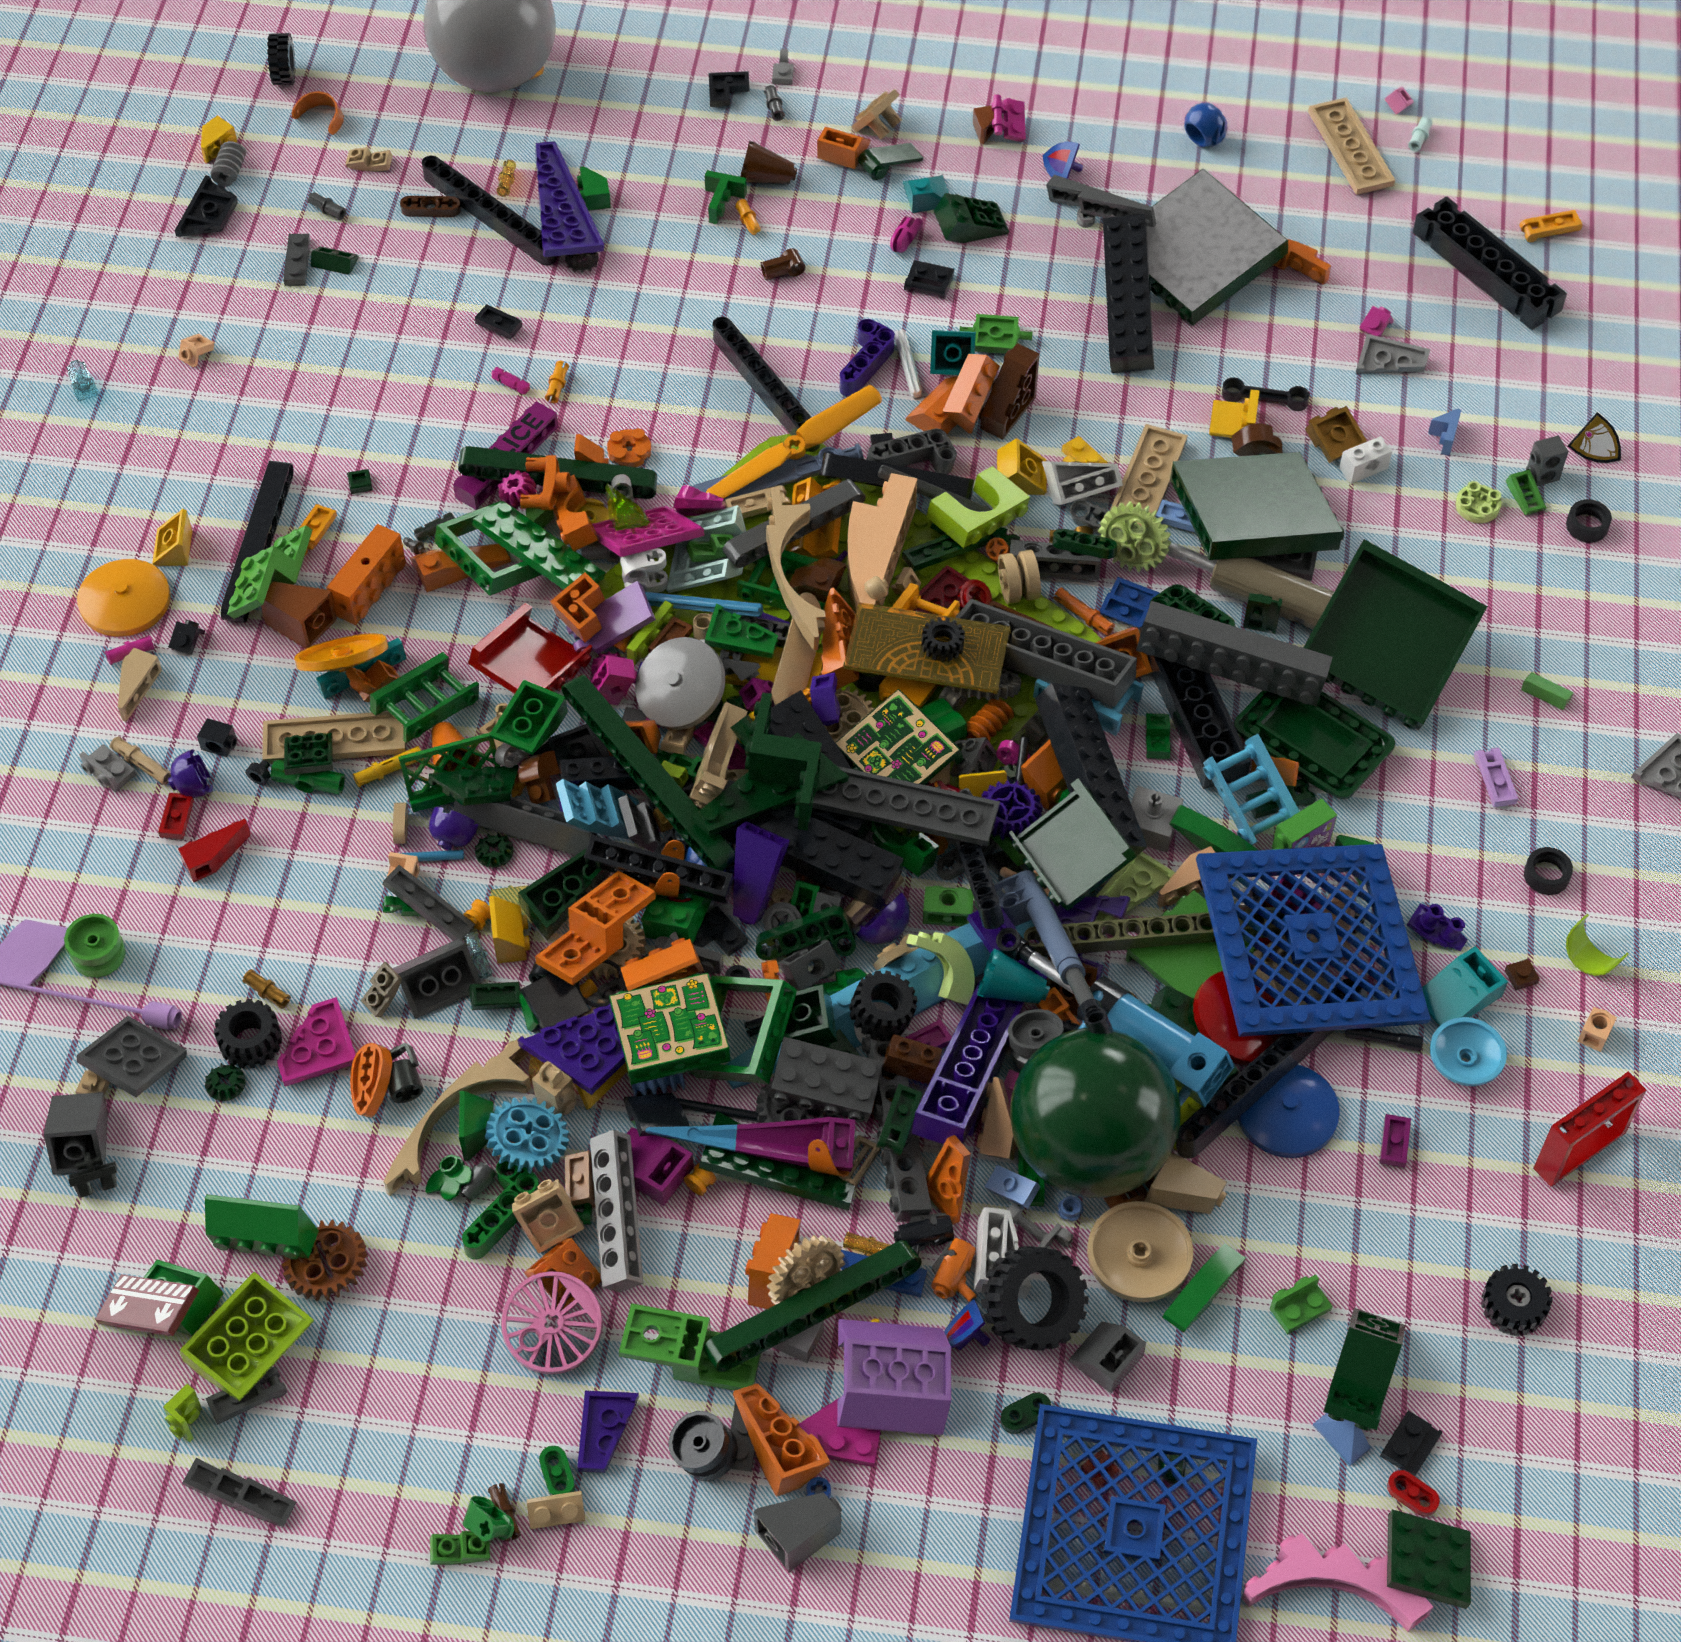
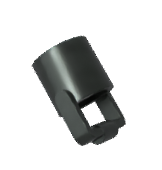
[388,1043,423,1103]

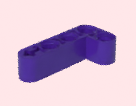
[840,319,895,397]

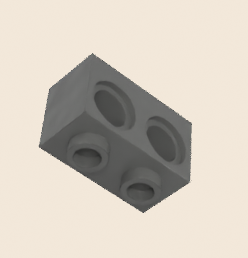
[1526,435,1569,486]

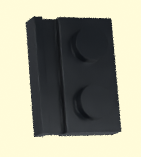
[1380,1410,1443,1477]

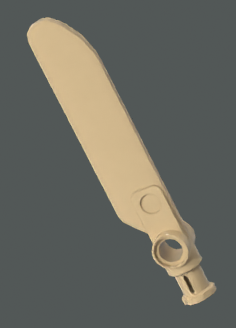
[771,592,823,705]

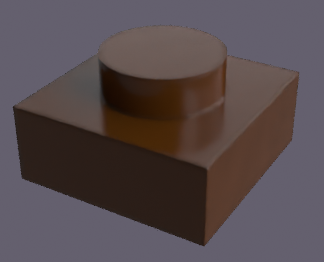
[1505,959,1540,991]

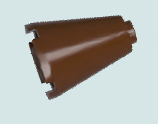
[740,141,798,184]

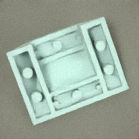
[667,505,746,593]

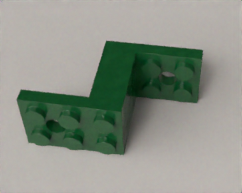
[745,692,822,831]
[1323,1308,1406,1431]

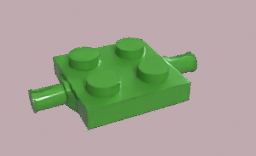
[960,314,1033,354]

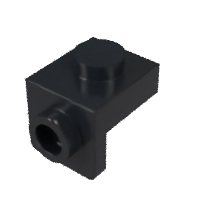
[168,619,205,655]

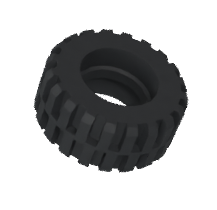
[981,1246,1089,1351]

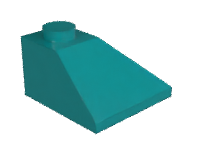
[903,175,949,213]

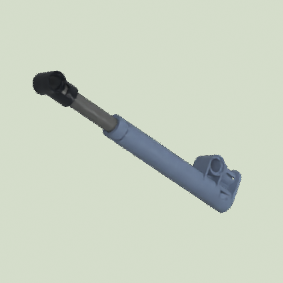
[994,870,1114,1034]

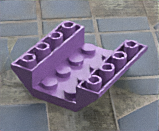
[837,1319,951,1436]

